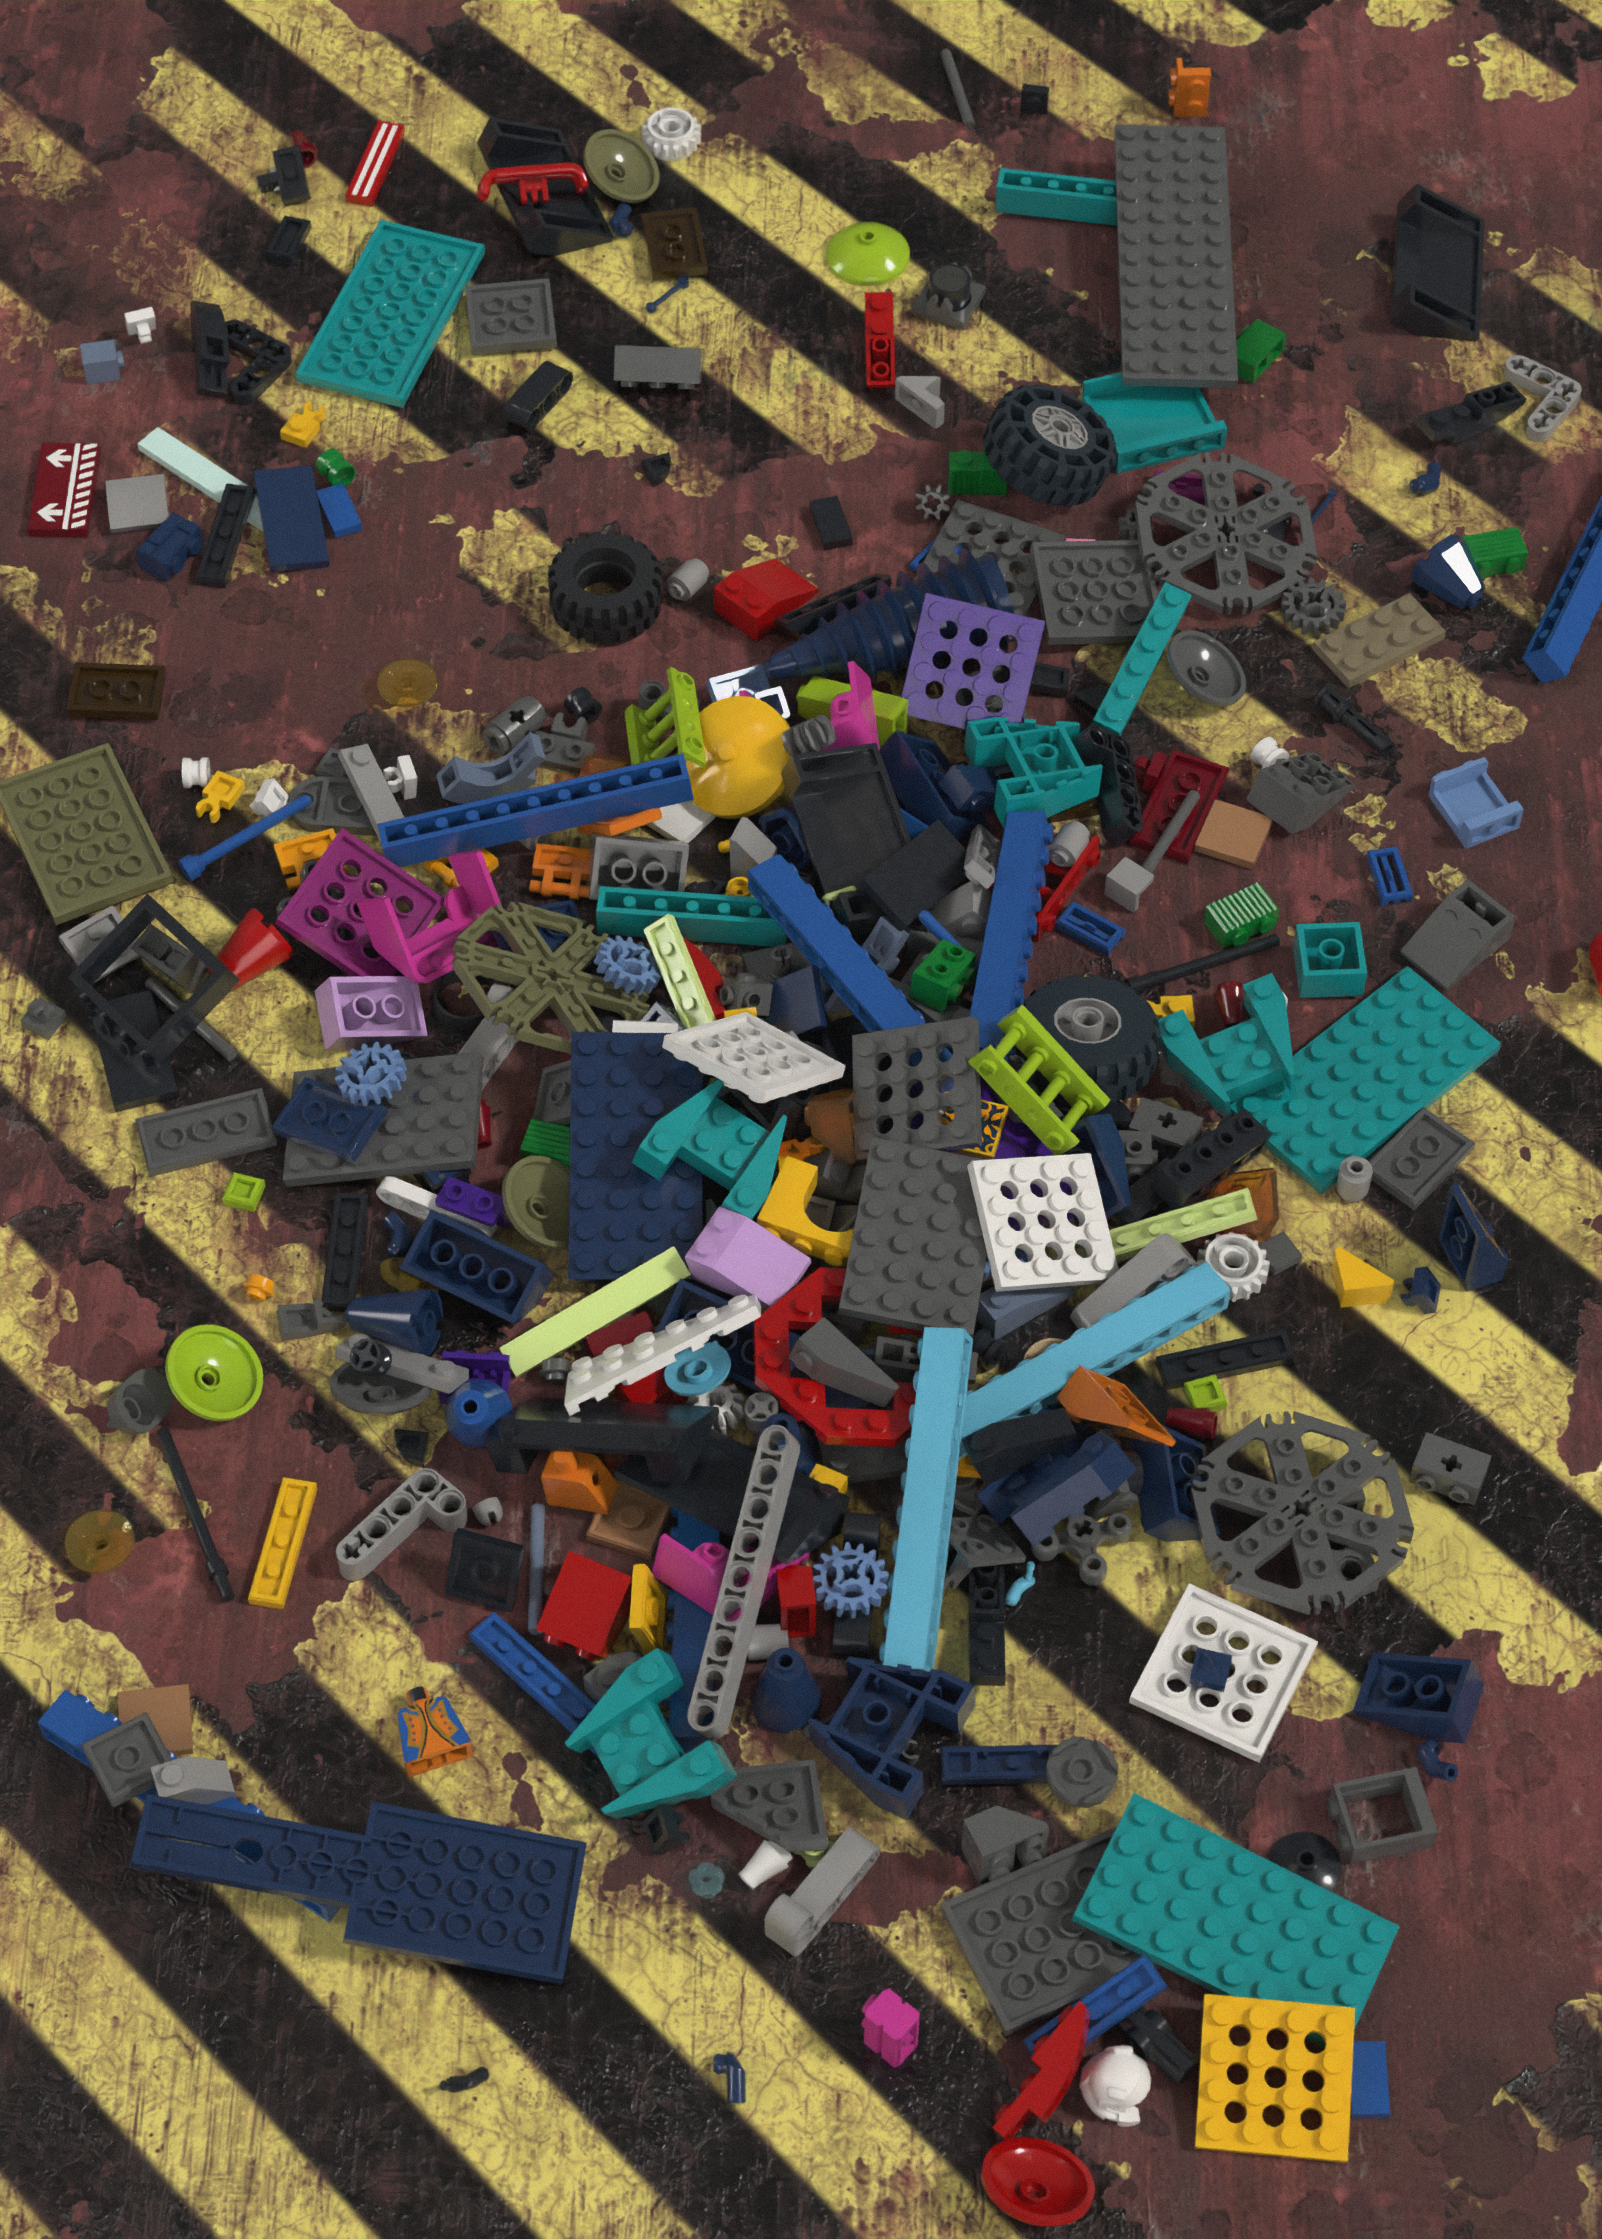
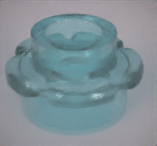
[688,1862,725,1898]

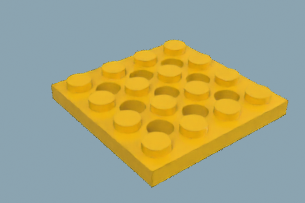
[1194,1994,1355,2163]

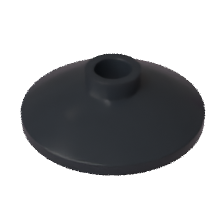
[1269,1832,1342,1892]

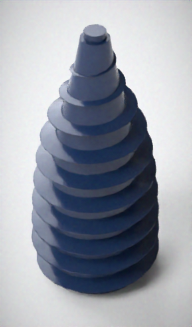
[764,548,1016,684]

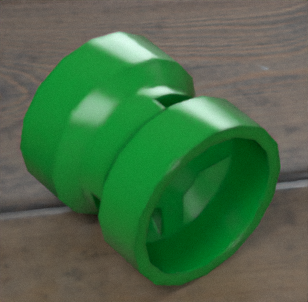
[316,448,356,487]

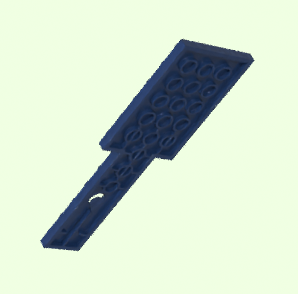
[130,1794,587,1985]

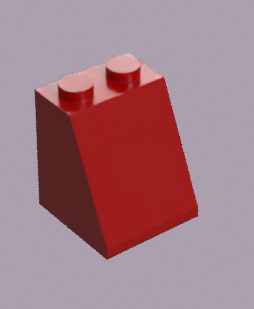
[536,1551,632,1661]

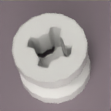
[1250,737,1289,769]
[182,757,211,788]
[744,1392,779,1434]

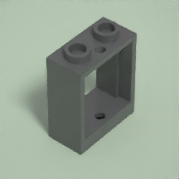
[1326,1767,1438,1865]

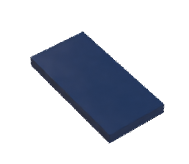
[253,466,329,572]

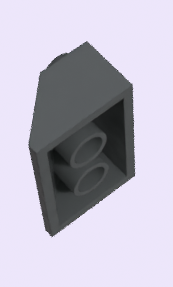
[614,345,705,389]
[589,832,689,900]

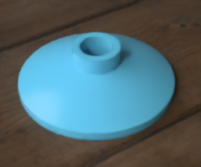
[664,1343,731,1396]

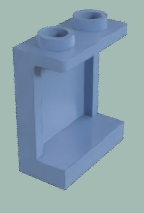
[1428,757,1524,849]

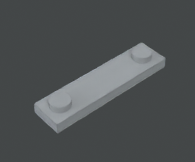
[338,744,404,842]
[964,824,1001,889]
[336,1334,469,1394]

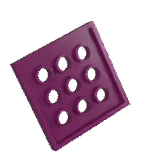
[274,828,444,976]

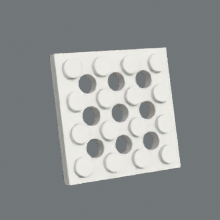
[662,1012,846,1103]
[967,1153,1119,1292]
[1129,1583,1318,1763]

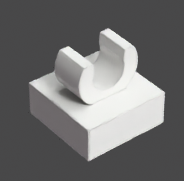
[124,307,156,344]
[383,755,417,800]
[249,778,290,817]

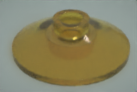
[377,658,438,707]
[379,1257,442,1294]
[64,1510,135,1573]

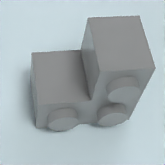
[926,881,993,941]

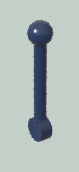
[645,277,689,313]
[1311,489,1337,527]

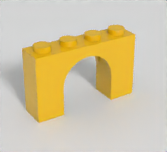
[757,1156,854,1268]

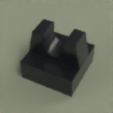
[643,1804,690,1855]

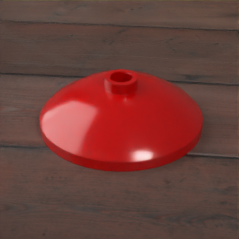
[981,2137,1095,2227]

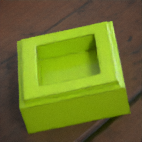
[222,1172,266,1212]
[1183,1374,1227,1412]

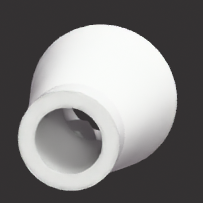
[738,1840,793,1890]

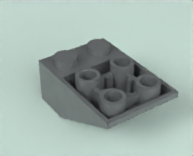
[1246,751,1356,834]
[1400,879,1516,991]

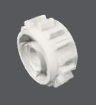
[642,108,701,161]
[1197,1232,1270,1302]

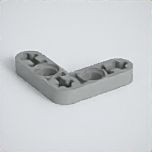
[1504,355,1582,442]

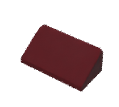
[585,1311,655,1358]

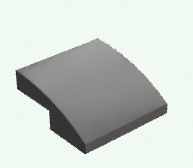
[106,474,169,533]
[59,905,140,983]

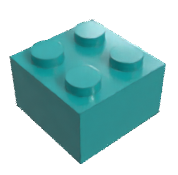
[1293,922,1367,998]

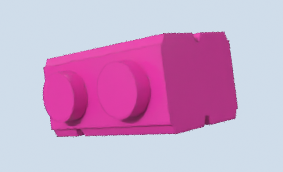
[861,1988,920,2068]

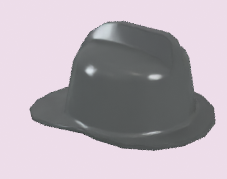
[106,1369,173,1434]

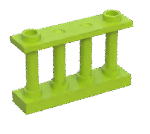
[624,666,706,768]
[968,1004,1110,1155]

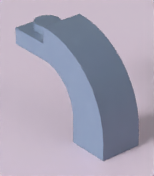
[436,732,546,804]
[820,916,910,1013]

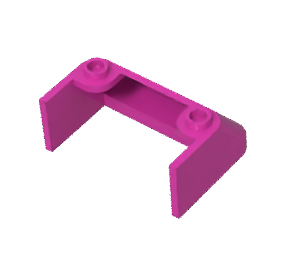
[739,661,880,751]
[356,850,502,984]
[652,1533,811,1622]

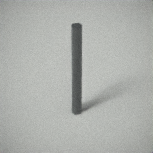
[940,49,975,130]
[1142,790,1200,873]
[145,977,237,1061]

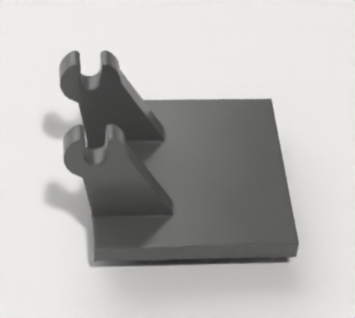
[943,1515,1026,1591]

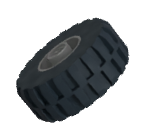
[983,384,1117,507]
[1015,975,1160,1106]

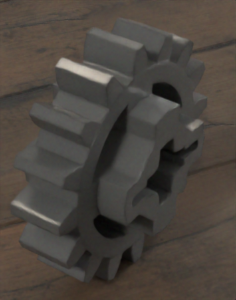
[1280,578,1346,636]

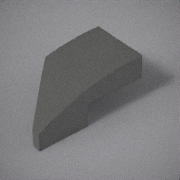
[276,1298,346,1341]

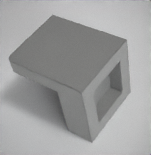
[1104,857,1154,913]

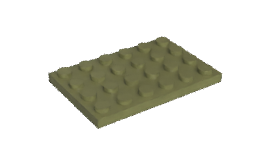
[0,743,174,925]

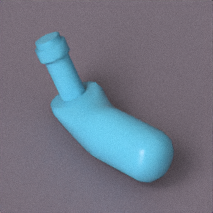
[1005,1562,1035,1606]

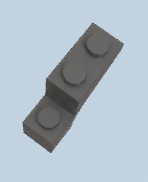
[803,1149,866,1205]

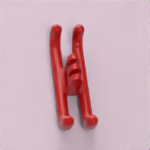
[477,163,589,205]

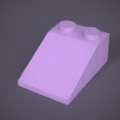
[315,976,428,1051]
[685,1206,811,1309]

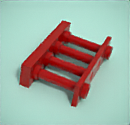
[980,833,1102,942]

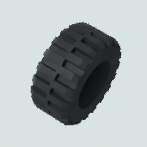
[548,531,663,645]

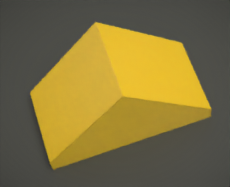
[1331,1246,1395,1308]

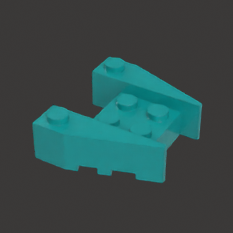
[964,717,1103,829]
[1158,973,1296,1117]
[632,1079,787,1220]
[565,1648,738,1819]

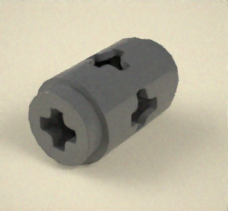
[483,696,546,755]

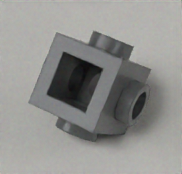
[719,972,773,1016]
[1118,1130,1158,1184]

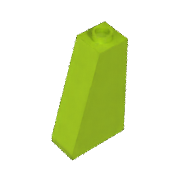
[796,676,908,748]

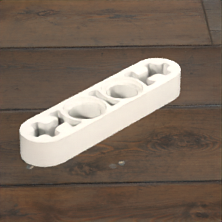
[376,1176,497,1238]

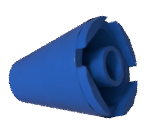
[445,1379,513,1448]

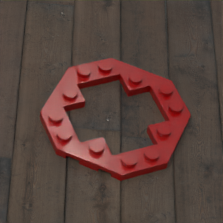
[753,1267,924,1447]

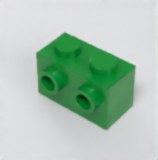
[909,939,977,1012]

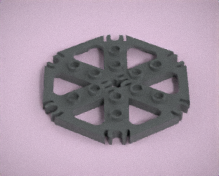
[1134,452,1317,614]
[1190,1411,1414,1615]

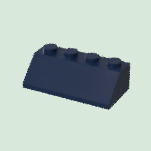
[880,731,991,844]
[400,1210,554,1325]
[655,1279,802,1395]

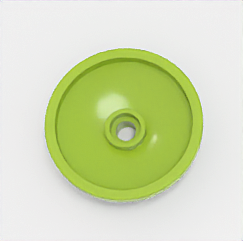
[826,222,910,286]
[165,1324,263,1421]

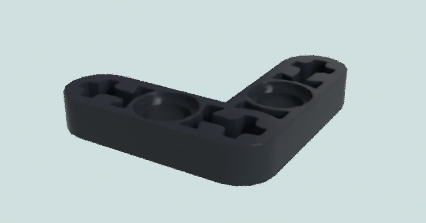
[225,320,292,405]

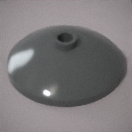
[1167,630,1246,706]
[330,1362,432,1416]

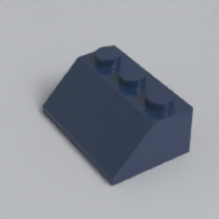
[1130,1425,1220,1542]

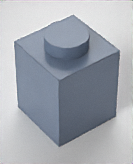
[80,339,125,385]

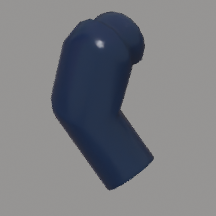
[609,203,634,238]
[1409,462,1441,495]
[383,1213,413,1259]
[1416,1739,1458,1782]
[713,2052,746,2103]

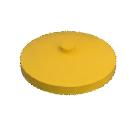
[686,696,790,819]

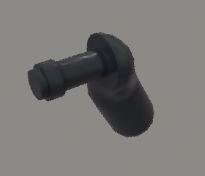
[439,2066,490,2092]

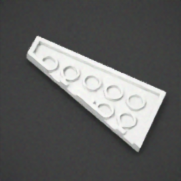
[564,1293,761,1416]

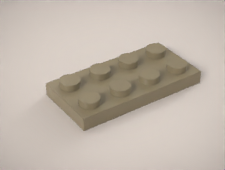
[1312,593,1446,688]

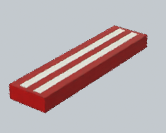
[345,121,405,207]

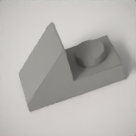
[895,376,945,429]

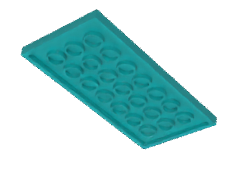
[295,220,485,408]
[1231,966,1501,1194]
[1072,1793,1400,2049]

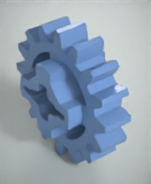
[594,935,662,995]
[335,1042,407,1106]
[813,1542,889,1618]

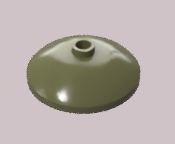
[583,129,659,203]
[502,1156,570,1249]

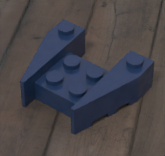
[975,1404,1137,1546]
[808,1657,976,1820]

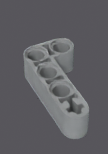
[458,981,518,1091]
[1070,1233,1199,1329]
[336,1468,468,1581]
[765,1827,881,1957]

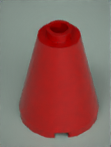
[206,908,295,992]

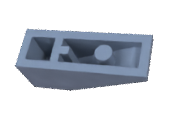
[976,1286,1076,1340]

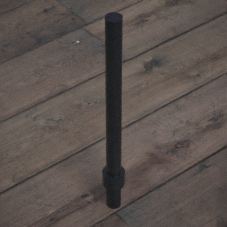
[1121,934,1280,994]
[156,1427,235,1602]

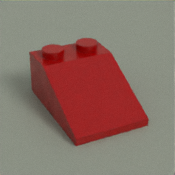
[714,558,818,642]

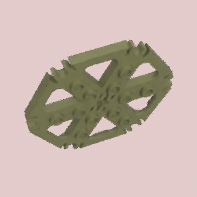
[452,902,650,1054]

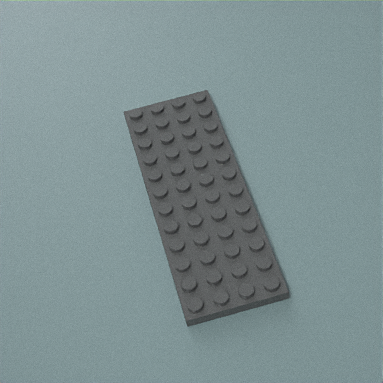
[1114,125,1238,388]

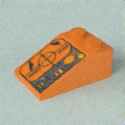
[1056,1365,1176,1447]

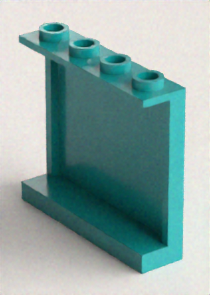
[1081,372,1227,474]

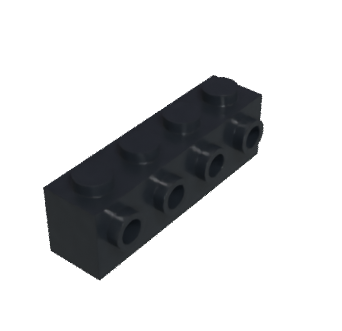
[1150,1108,1272,1210]

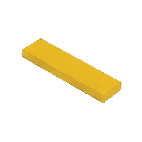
[248,1477,318,1610]

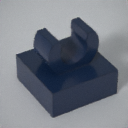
[1400,1267,1441,1314]

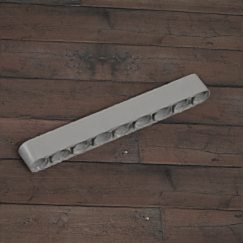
[687,1425,800,1739]

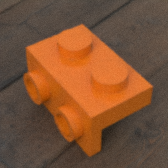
[1168,58,1211,117]

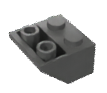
[961,1805,1049,1886]

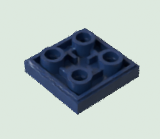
[767,965,828,1039]

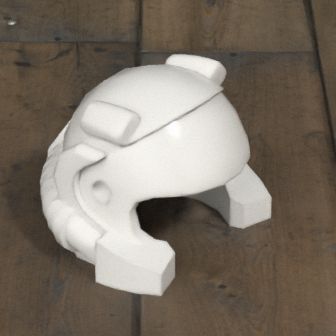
[1079,2045,1151,2127]

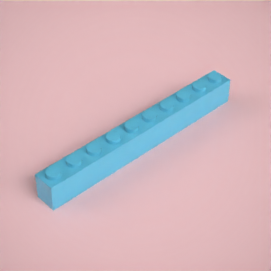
[959,1262,1231,1459]
[880,1327,973,1672]

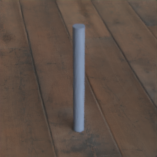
[528,1504,545,1635]

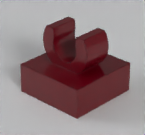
[1134,751,1168,795]

